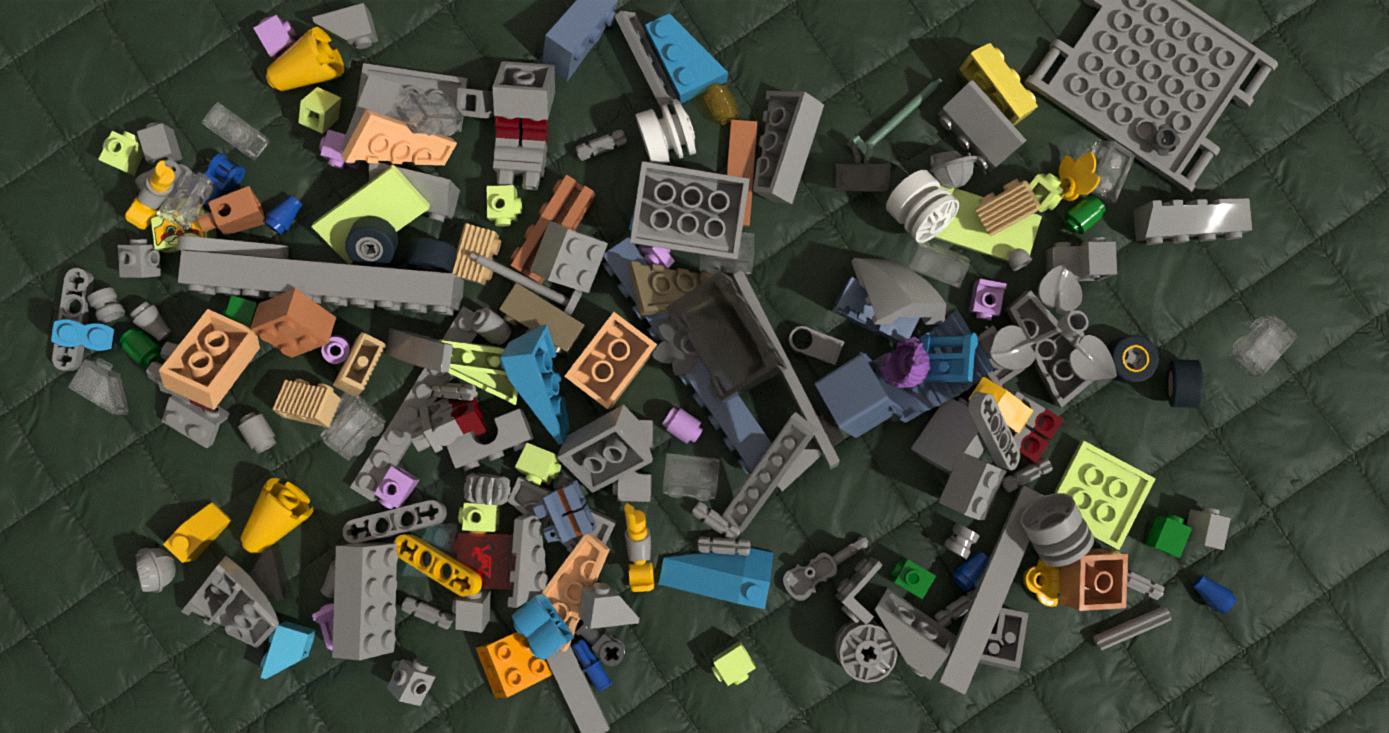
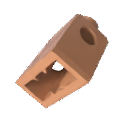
[197,186,266,235]

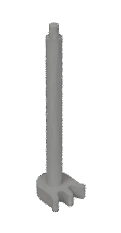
[470,253,582,315]

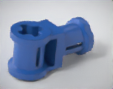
[193,153,246,207]

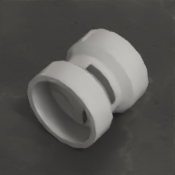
[87,287,125,323]
[943,522,980,559]

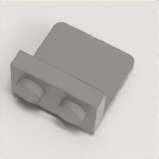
[835,557,883,625]

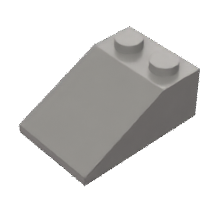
[340,73,414,163]
[939,452,1007,520]
[875,588,956,680]

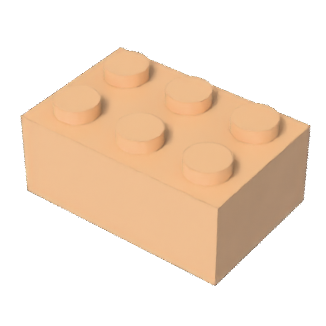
[159,309,260,410]
[565,312,658,410]

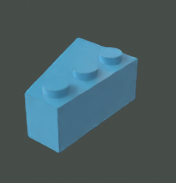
[645,13,728,104]

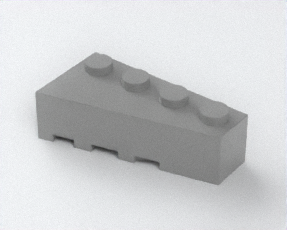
[1005,291,1093,408]

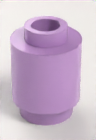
[321,335,350,364]
[662,407,703,444]

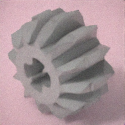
[464,473,511,505]

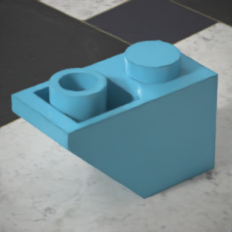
[260,621,316,679]

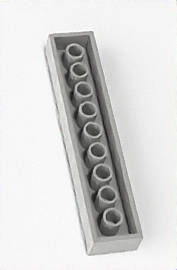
[178,250,464,316]

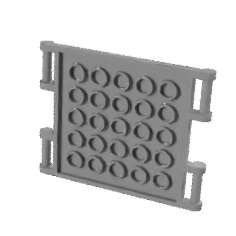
[1024,0,1278,194]

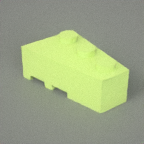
[439,339,518,405]

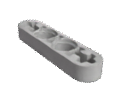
[177,236,289,259]
[52,268,94,371]
[969,392,1020,470]
[343,500,447,544]

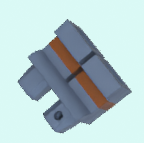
[533,479,597,543]

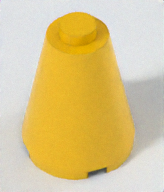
[266,27,345,91]
[240,478,313,553]

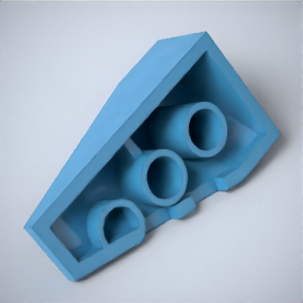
[500,325,570,444]
[658,548,774,609]

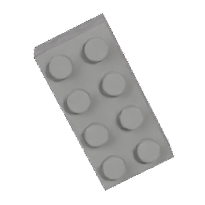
[332,542,398,660]

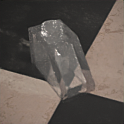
[68,358,129,415]

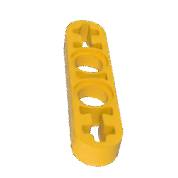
[394,534,482,597]

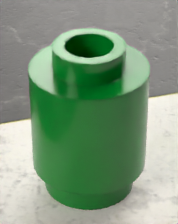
[1064,196,1106,234]
[120,328,162,367]

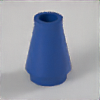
[264,195,303,235]
[952,551,989,591]
[1192,575,1237,614]

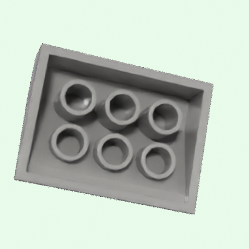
[630,161,750,260]

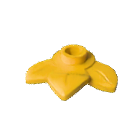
[1058,152,1100,201]
[1023,559,1061,607]

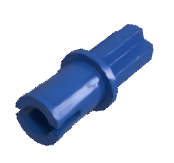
[572,638,612,692]

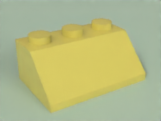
[959,43,1038,126]

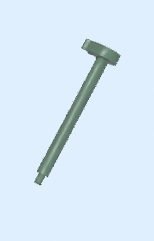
[847,78,942,161]

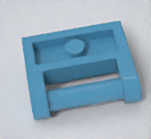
[921,333,978,382]

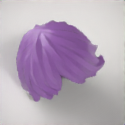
[880,337,931,389]

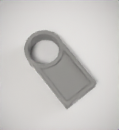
[788,326,844,366]

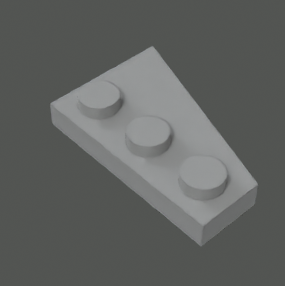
[508,512,548,608]

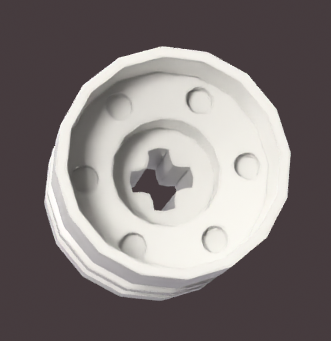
[635,100,696,164]
[886,170,959,243]

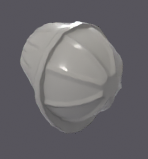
[929,151,977,189]
[135,548,176,593]

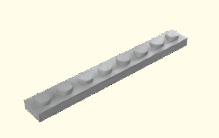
[350,306,479,502]

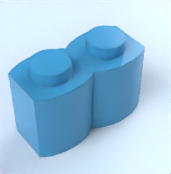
[51,320,114,351]
[511,594,574,660]

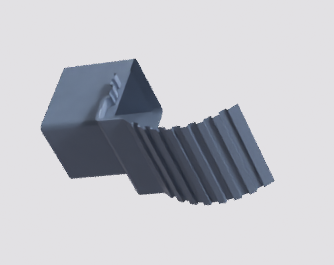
[815,309,994,438]

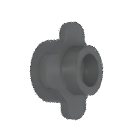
[1147,124,1180,156]

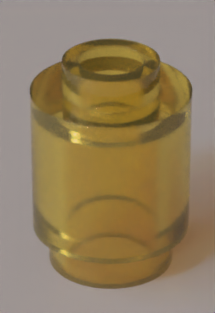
[704,83,740,125]

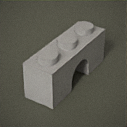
[447,409,534,471]
[613,420,653,502]

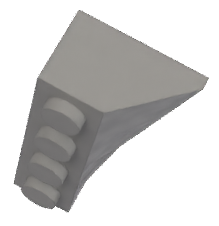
[753,91,824,204]
[1133,198,1252,245]

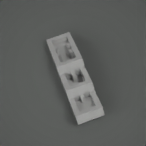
[386,328,453,372]

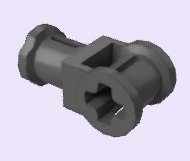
[575,623,625,666]

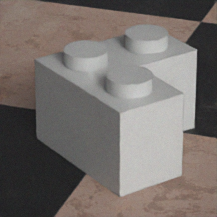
[1046,237,1117,281]
[979,608,1029,672]

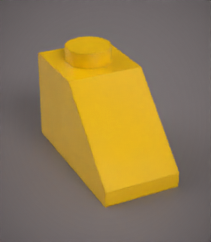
[968,377,1034,434]
[163,502,232,563]

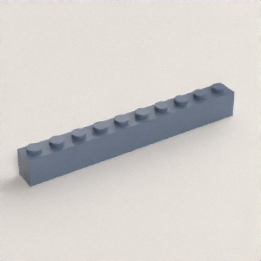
[602,237,772,474]

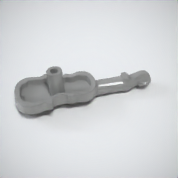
[783,536,868,601]

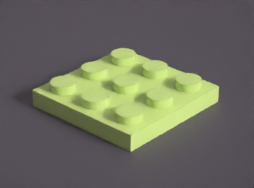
[1054,441,1155,550]

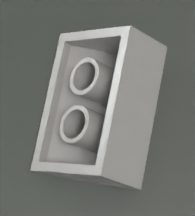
[937,80,1027,173]
[369,163,460,222]
[557,405,653,493]

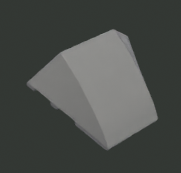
[851,258,946,324]
[181,556,279,648]

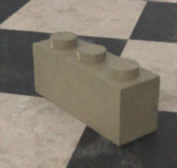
[499,282,587,354]

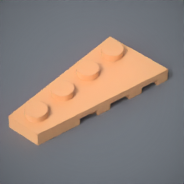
[341,109,457,165]
[541,533,610,652]

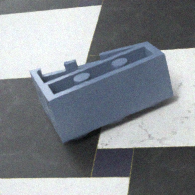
[542,0,618,82]
[831,277,920,344]

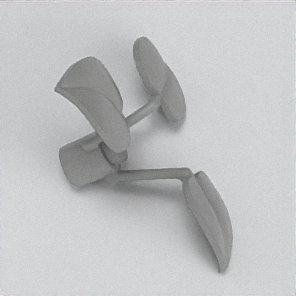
[989,263,1117,381]

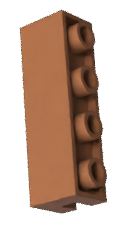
[510,175,596,284]

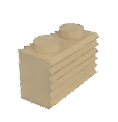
[975,179,1042,236]
[451,223,501,285]
[333,332,385,396]
[272,379,341,428]

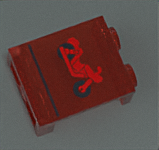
[453,531,516,589]

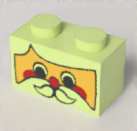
[151,207,217,253]

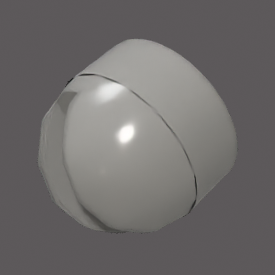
[1008,248,1032,271]

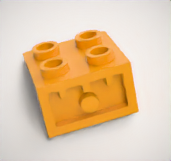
[476,632,553,698]

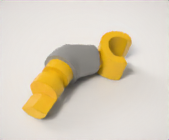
[125,160,175,229]
[624,503,654,592]

